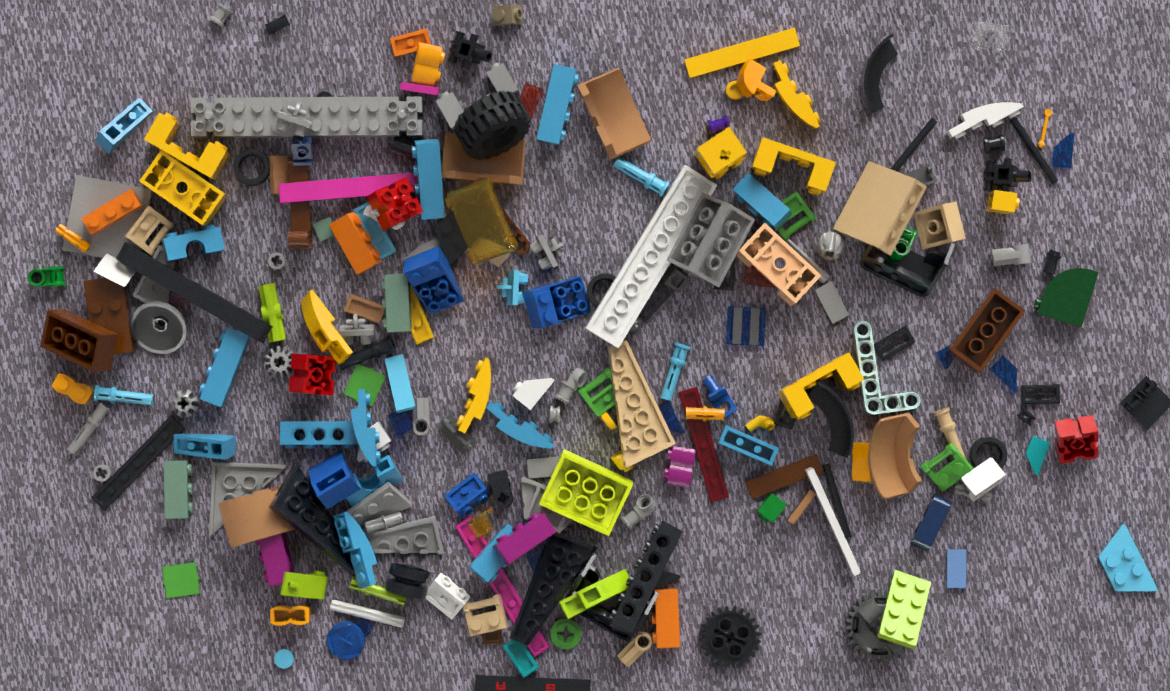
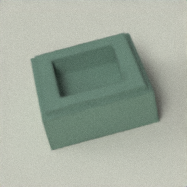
[312,217,335,242]

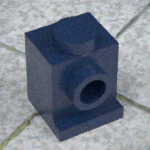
[292,135,314,166]

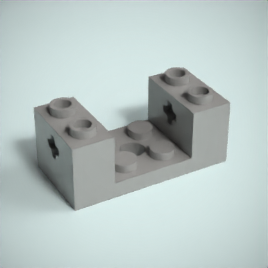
[436,63,519,131]

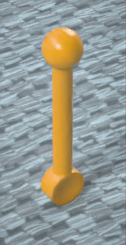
[1037,109,1052,148]

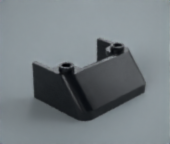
[860,243,955,297]
[566,554,659,641]

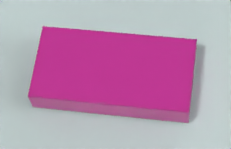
[400,82,440,95]

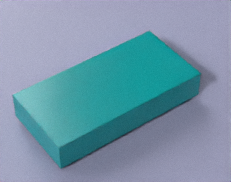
[502,639,540,679]

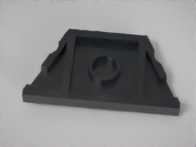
[434,201,501,266]

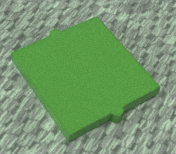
[343,364,386,407]
[162,562,200,598]

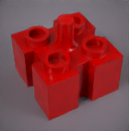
[366,177,423,231]
[289,353,336,395]
[1055,415,1098,464]

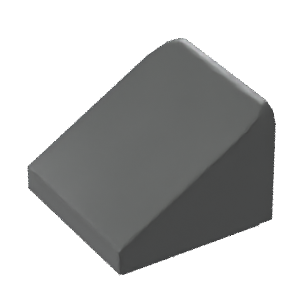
[660,265,689,293]

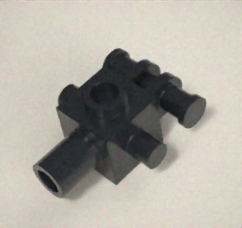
[447,31,492,69]
[983,158,1031,192]

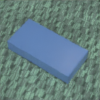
[946,549,966,588]

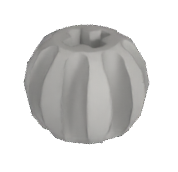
[816,232,845,260]
[171,390,199,418]

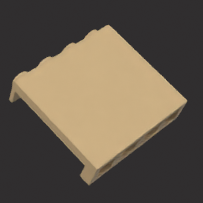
[833,161,927,255]

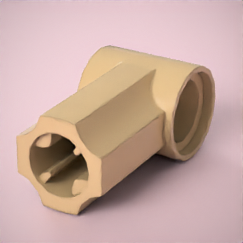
[617,631,652,667]

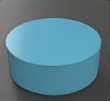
[274,649,294,669]

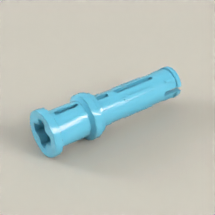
[613,156,670,197]
[660,342,691,401]
[94,385,154,406]

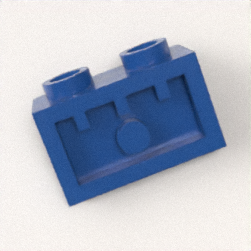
[444,472,492,518]

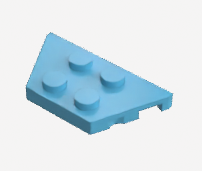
[1098,524,1158,591]

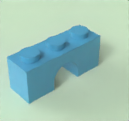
[161,225,225,263]
[346,455,403,507]

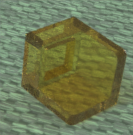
[467,507,494,538]

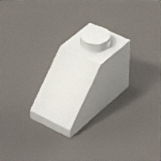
[513,378,555,410]

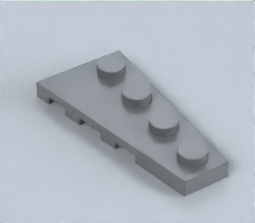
[364,516,444,554]

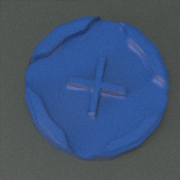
[327,621,365,660]

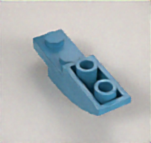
[351,389,381,467]
[486,401,555,449]
[333,512,377,589]

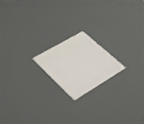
[93,254,136,287]

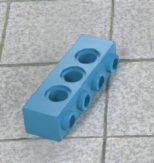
[280,421,358,448]

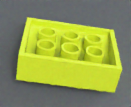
[539,449,633,536]

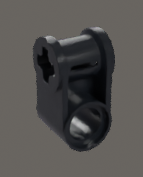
[488,469,513,507]

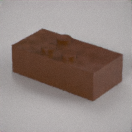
[83,278,136,355]
[946,288,1025,374]
[40,309,118,372]

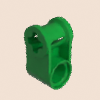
[888,228,917,262]
[28,266,66,287]

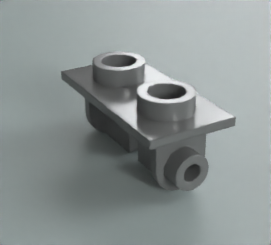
[436,414,477,455]

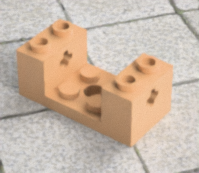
[736,223,821,306]

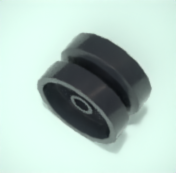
[385,563,432,599]

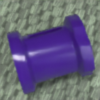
[708,115,730,137]

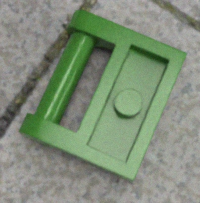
[777,191,816,241]
[577,367,615,417]
[921,443,973,492]

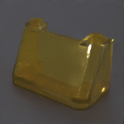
[445,175,519,264]

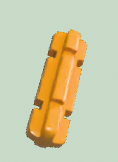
[55,224,90,252]

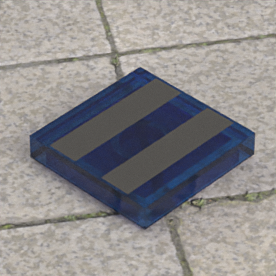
[726,306,766,346]

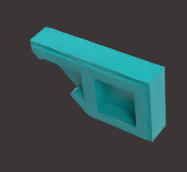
[1025,436,1050,476]

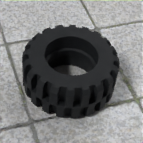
[454,91,531,160]

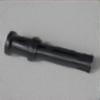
[339,335,396,370]

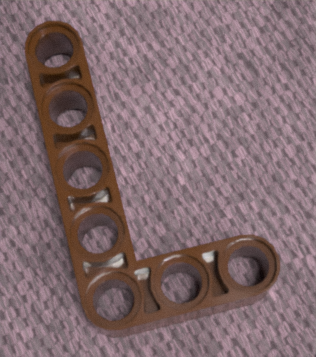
[288,157,313,251]

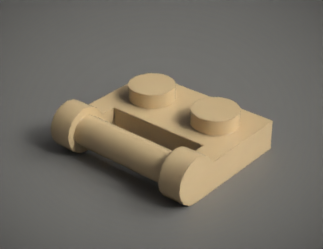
[125,205,175,256]
[463,594,508,637]

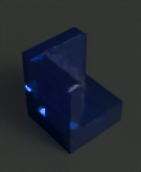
[387,411,414,439]

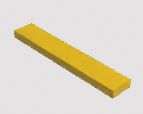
[684,28,800,78]

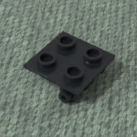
[1120,376,1170,430]

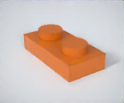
[390,28,431,58]

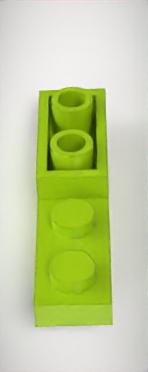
[559,569,629,620]

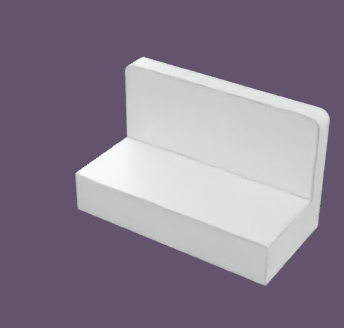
[961,458,1006,502]

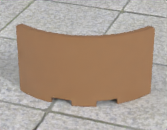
[577,68,652,160]
[441,132,526,185]
[868,413,922,500]
[218,485,295,548]

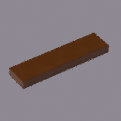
[745,454,824,499]

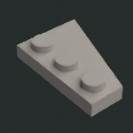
[132,245,176,304]
[345,481,412,526]

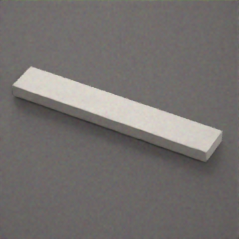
[805,467,861,576]

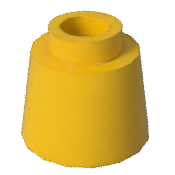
[611,450,634,472]

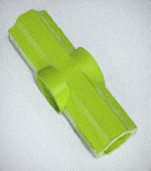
[258,283,286,343]

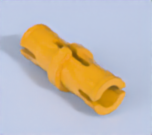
[686,406,725,422]

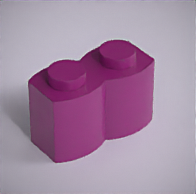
[663,445,696,488]

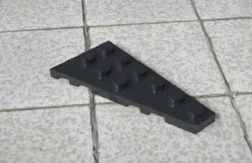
[269,461,356,577]
[510,532,598,645]

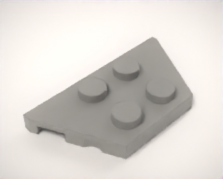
[521,476,574,533]

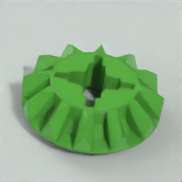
[551,618,581,649]

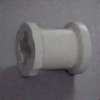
[209,2,233,27]

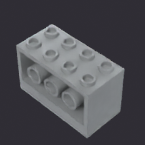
[667,192,755,287]

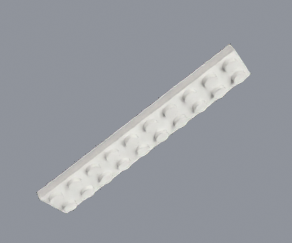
[585,165,717,348]

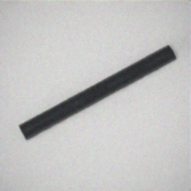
[1010,117,1058,184]
[890,118,937,172]
[822,463,852,538]

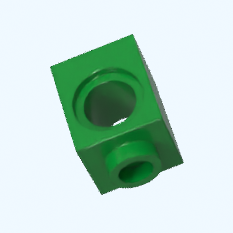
[757,493,787,523]

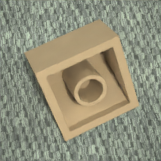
[913,202,966,250]

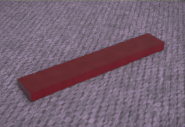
[679,387,729,502]

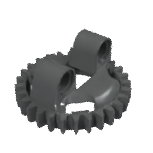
[845,590,905,662]

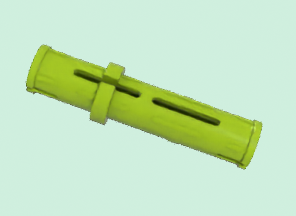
[349,577,407,606]

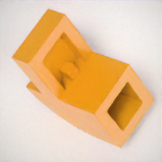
[737,59,776,101]

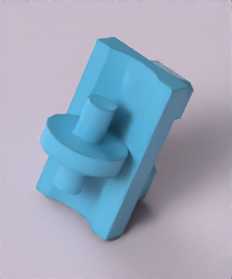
[496,270,528,305]

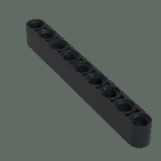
[116,242,273,343]

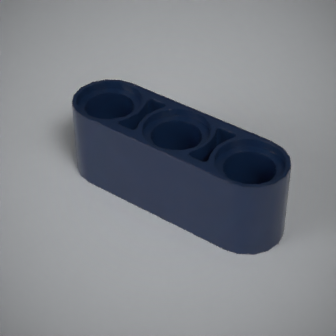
[910,494,952,552]

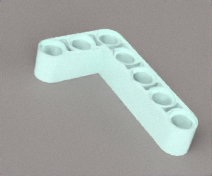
[853,321,920,415]

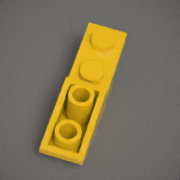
[773,60,821,129]
[301,290,353,365]
[455,358,491,434]

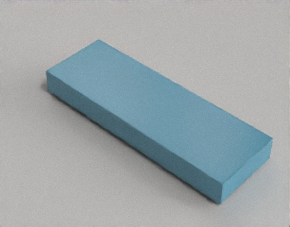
[353,202,397,260]
[385,354,416,413]

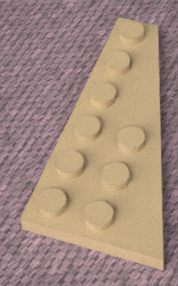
[608,340,676,469]

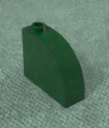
[1033,268,1099,327]

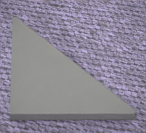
[209,461,286,535]

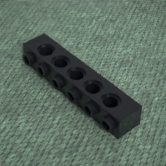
[608,521,683,636]

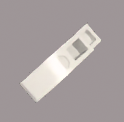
[947,102,1023,139]

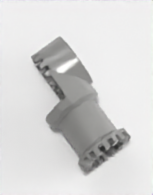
[554,367,588,405]
[621,494,656,530]

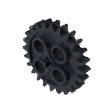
[699,606,761,668]

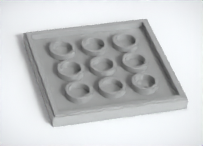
[62,175,152,258]

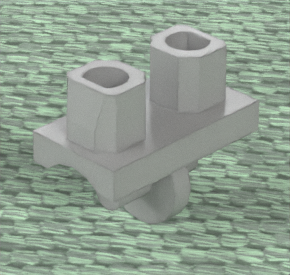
[276,103,313,137]
[530,235,564,270]
[338,314,374,345]

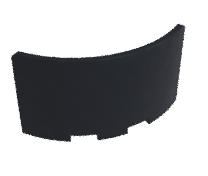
[860,33,898,116]
[809,382,854,459]

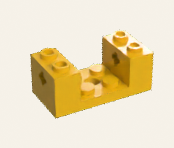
[144,112,231,181]
[694,127,747,180]
[751,137,836,196]
[139,150,228,226]
[777,353,864,420]

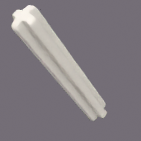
[330,600,405,627]

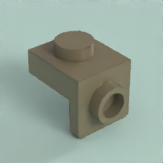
[492,4,523,26]

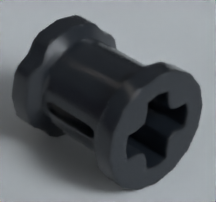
[983,134,1005,154]

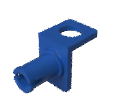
[702,375,738,419]

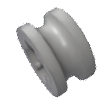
[268,252,286,270]
[550,406,560,423]
[93,464,111,482]

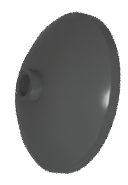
[130,301,187,354]

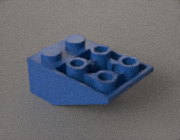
[404,246,464,314]
[522,275,591,329]
[308,450,360,509]

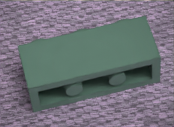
[381,274,412,333]
[164,460,194,519]

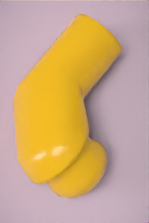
[745,415,775,433]

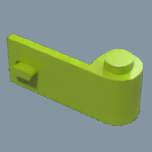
[280,570,328,599]

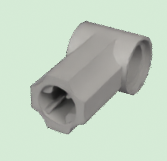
[991,244,1031,267]
[412,398,431,435]

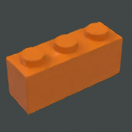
[81,189,144,236]
[329,212,382,275]
[651,588,680,648]

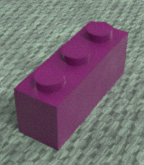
[493,512,556,565]

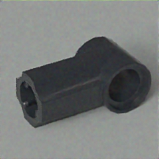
[391,136,416,161]

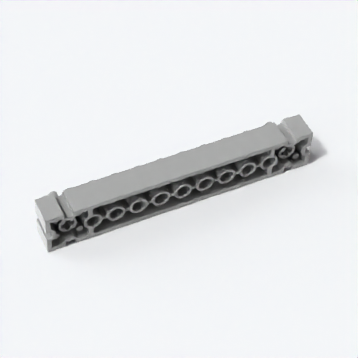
[191,96,423,138]

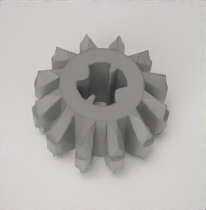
[264,346,294,378]

